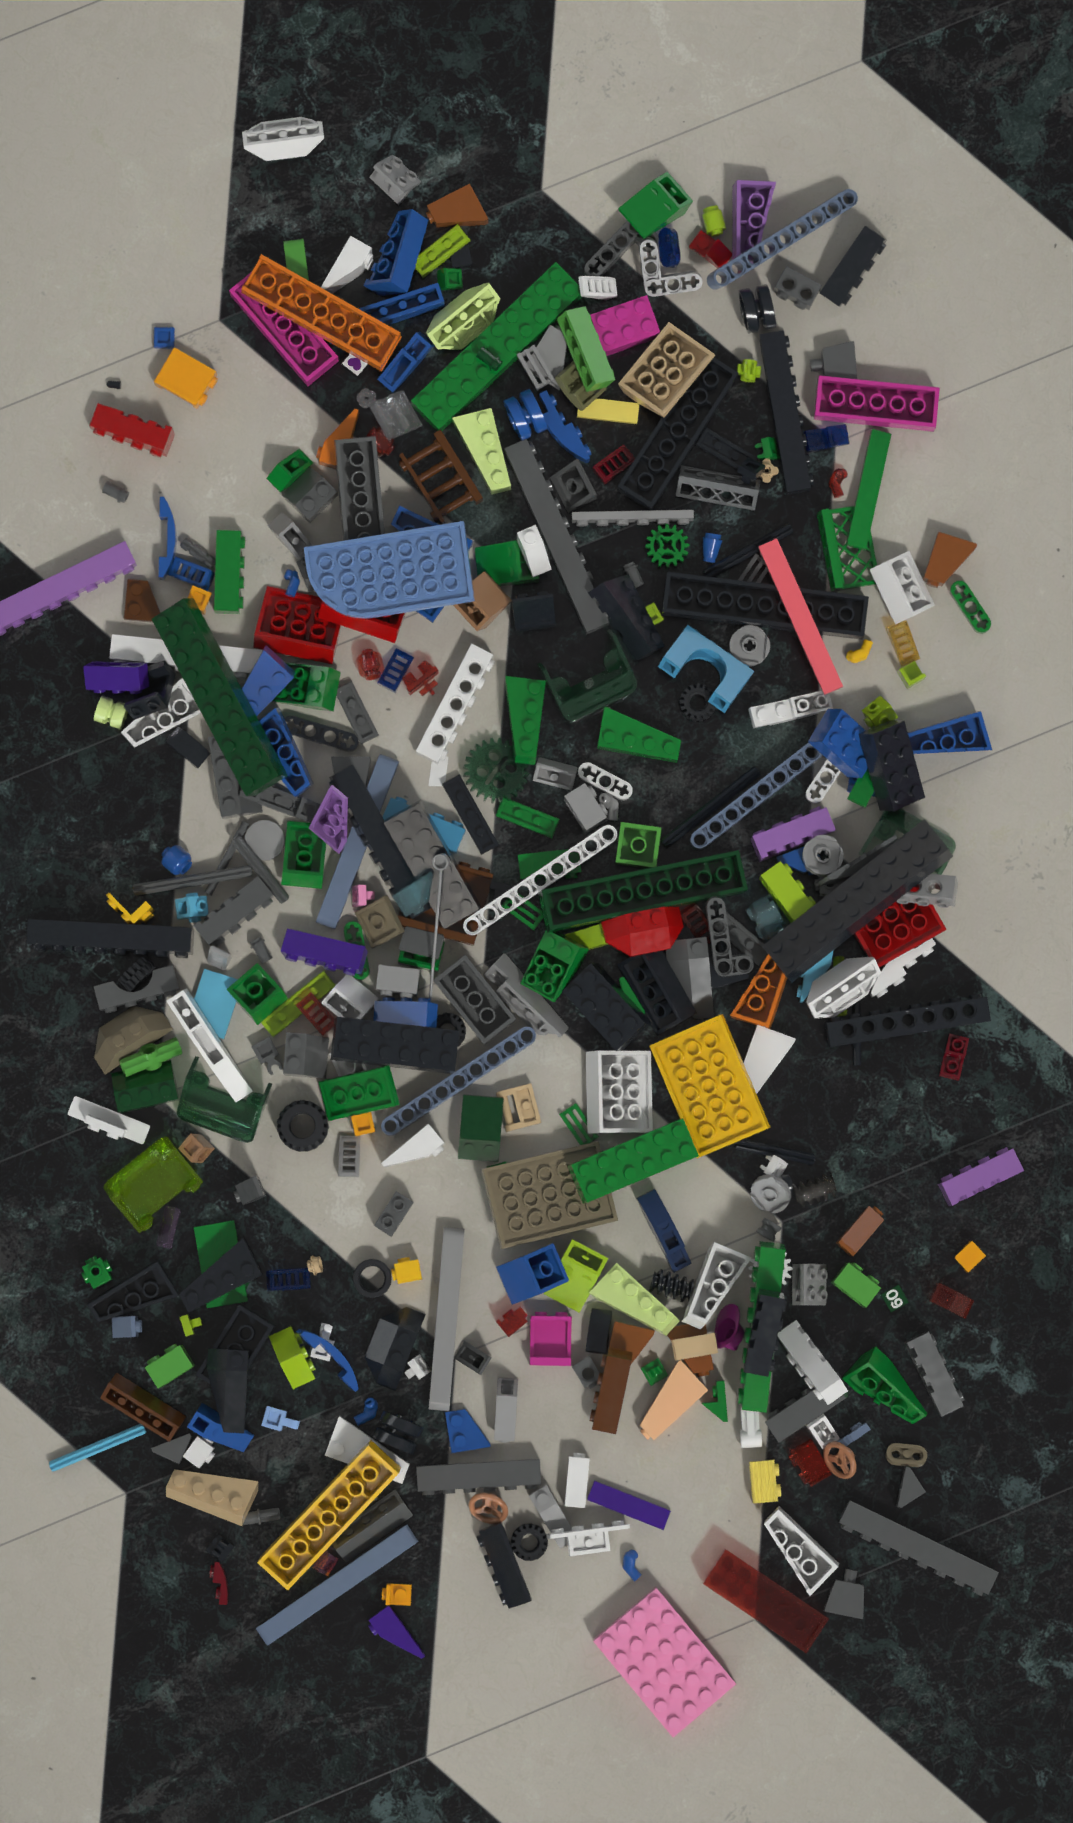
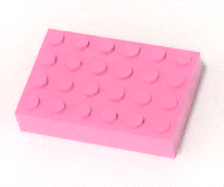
[593,1587,736,1737]

